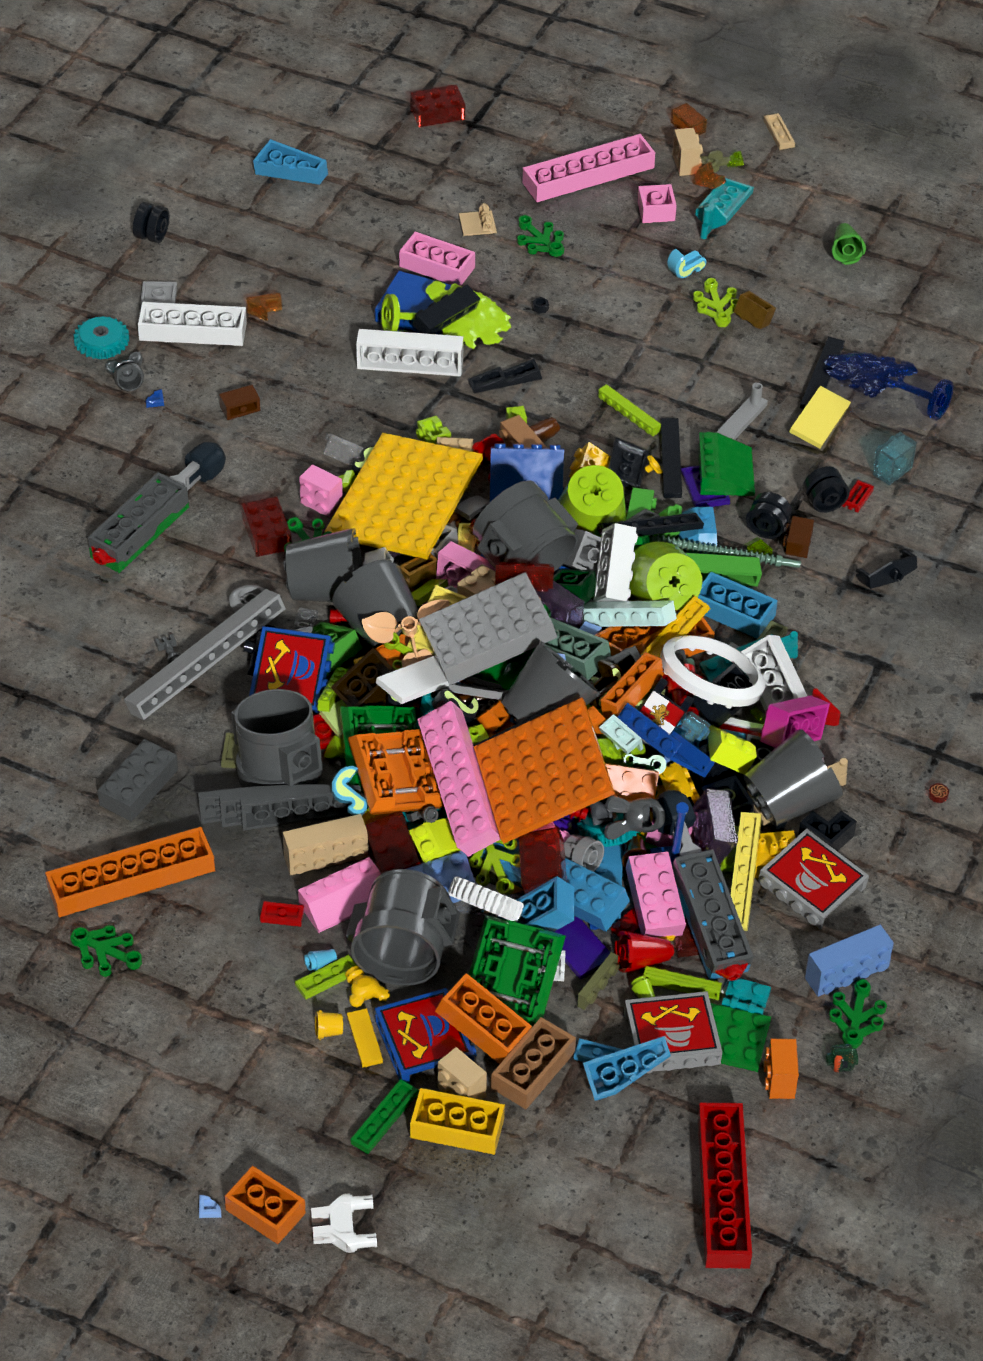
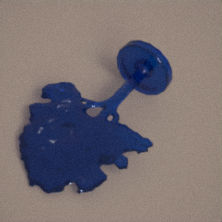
[824,353,954,421]

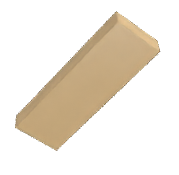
[763,113,795,150]

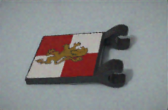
[639,678,694,735]

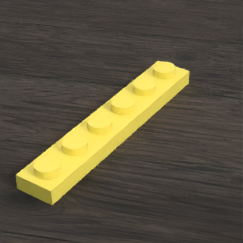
[731,812,762,931]

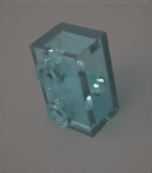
[676,711,711,742]

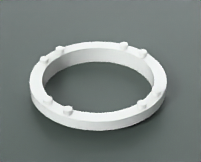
[660,635,765,709]

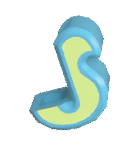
[667,249,707,279]
[331,766,368,816]

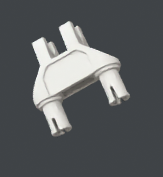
[311,1193,377,1253]

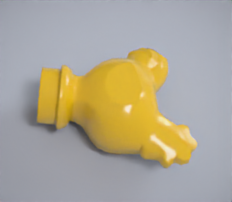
[345,966,390,1008]

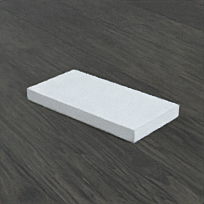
[376,655,459,704]

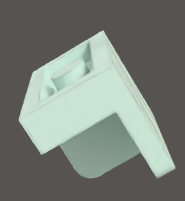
[599,714,644,755]

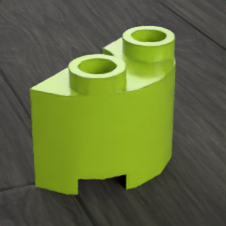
[416,416,451,444]

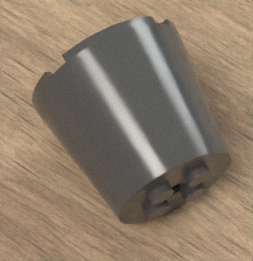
[284,528,362,602]
[333,559,419,649]
[501,642,600,723]
[743,729,843,826]

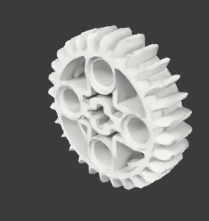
[448,876,524,922]

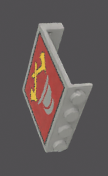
[758,829,869,930]
[624,991,722,1073]

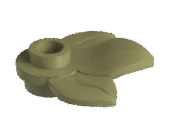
[701,150,731,173]

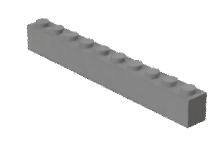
[124,589,286,720]

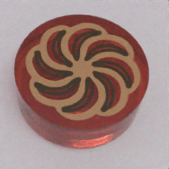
[928,783,949,803]

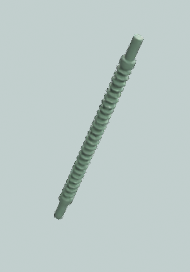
[645,534,801,568]

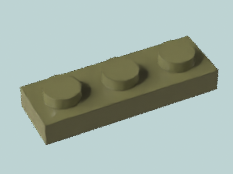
[577,952,619,1010]

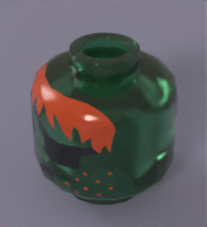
[826,1044,858,1072]

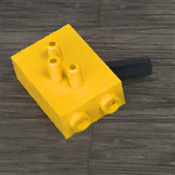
[754,821,796,878]

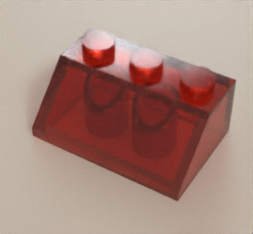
[494,562,554,592]

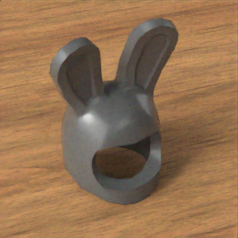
[106,352,144,392]
[604,795,665,840]

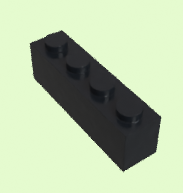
[413,284,480,334]

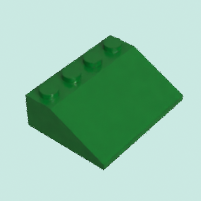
[698,432,755,496]

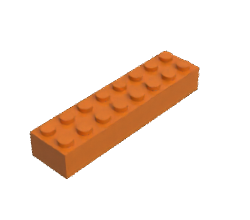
[45,827,215,917]

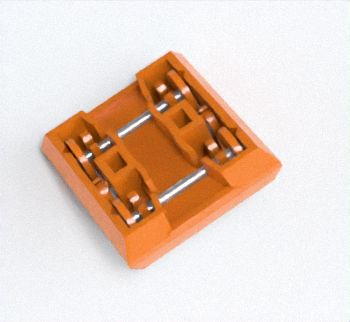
[348,729,444,815]

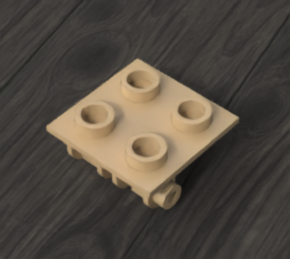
[459,203,497,236]

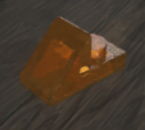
[692,162,726,189]
[246,293,282,321]

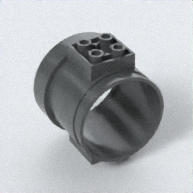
[473,480,578,585]
[231,689,323,788]
[346,869,460,986]

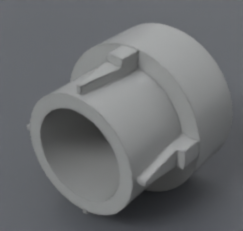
[562,834,604,872]

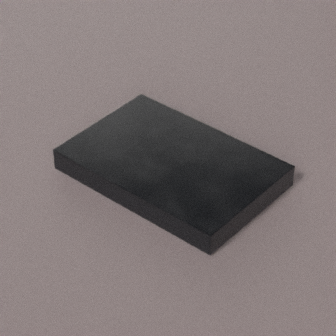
[607,438,649,490]

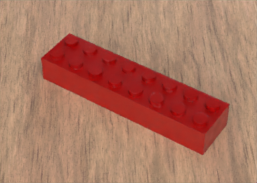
[698,1103,752,1269]

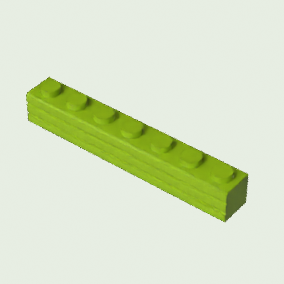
[598,384,661,436]

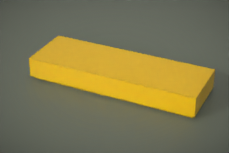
[347,1008,383,1068]

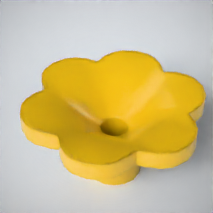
[645,455,662,474]

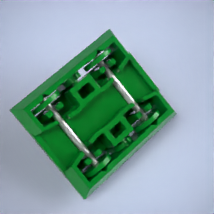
[340,706,418,793]
[469,915,566,1028]

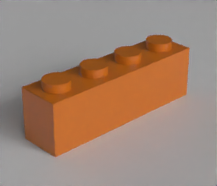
[600,652,663,719]

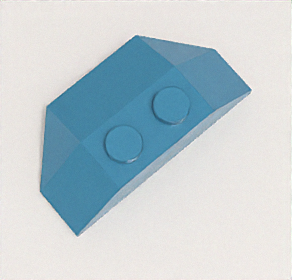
[678,507,717,555]

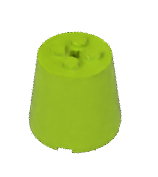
[558,465,626,537]
[628,541,702,612]

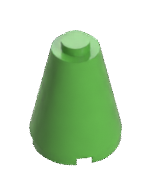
[832,223,866,265]

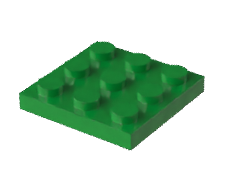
[711,1003,771,1072]

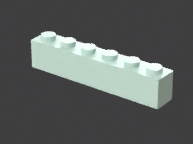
[566,601,677,627]

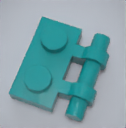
[722,978,771,1015]

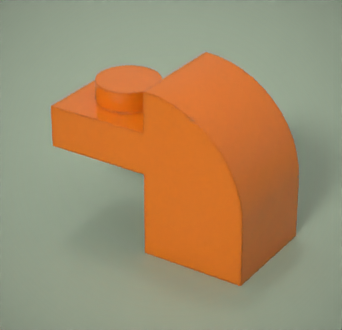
[476,700,511,734]

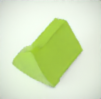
[324,736,345,759]

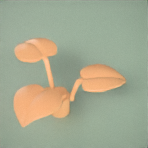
[362,600,449,668]

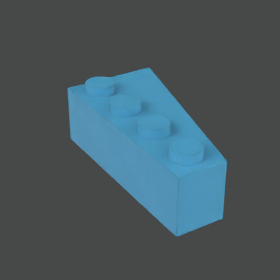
[253,139,328,185]
[594,844,623,924]

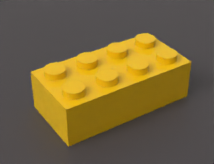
[410,1088,505,1155]

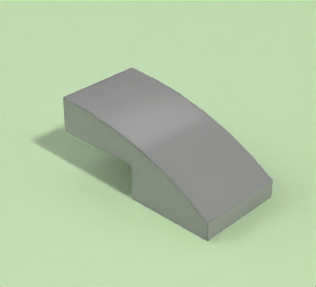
[455,495,490,521]

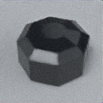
[532,297,549,314]

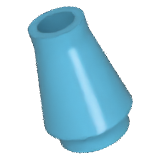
[304,949,337,971]

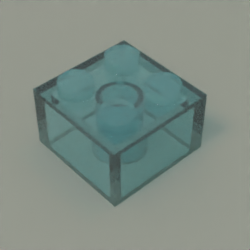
[873,432,917,486]

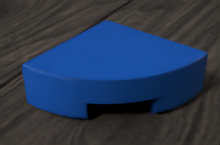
[146,389,164,408]

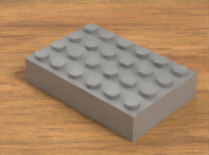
[419,572,558,685]

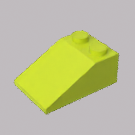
[707,724,757,774]
[409,818,461,863]

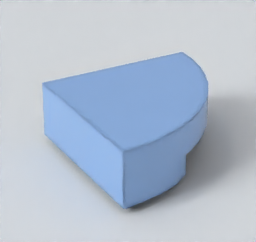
[199,1195,222,1218]

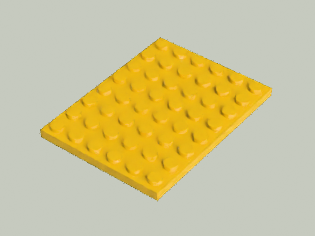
[324,433,483,559]

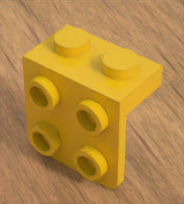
[569,442,610,478]
[659,762,702,807]

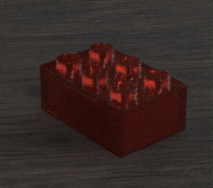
[410,85,465,127]
[242,496,292,557]
[365,811,422,874]
[519,827,567,894]

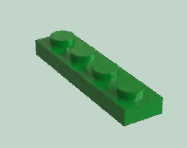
[351,1079,418,1154]

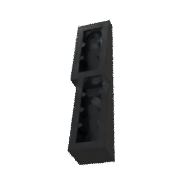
[468,359,542,393]

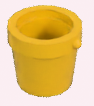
[315,1010,343,1040]

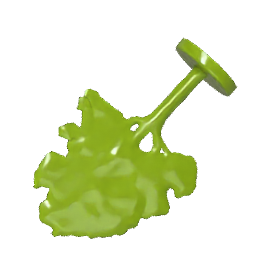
[381,281,511,349]

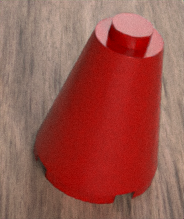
[614,931,674,973]

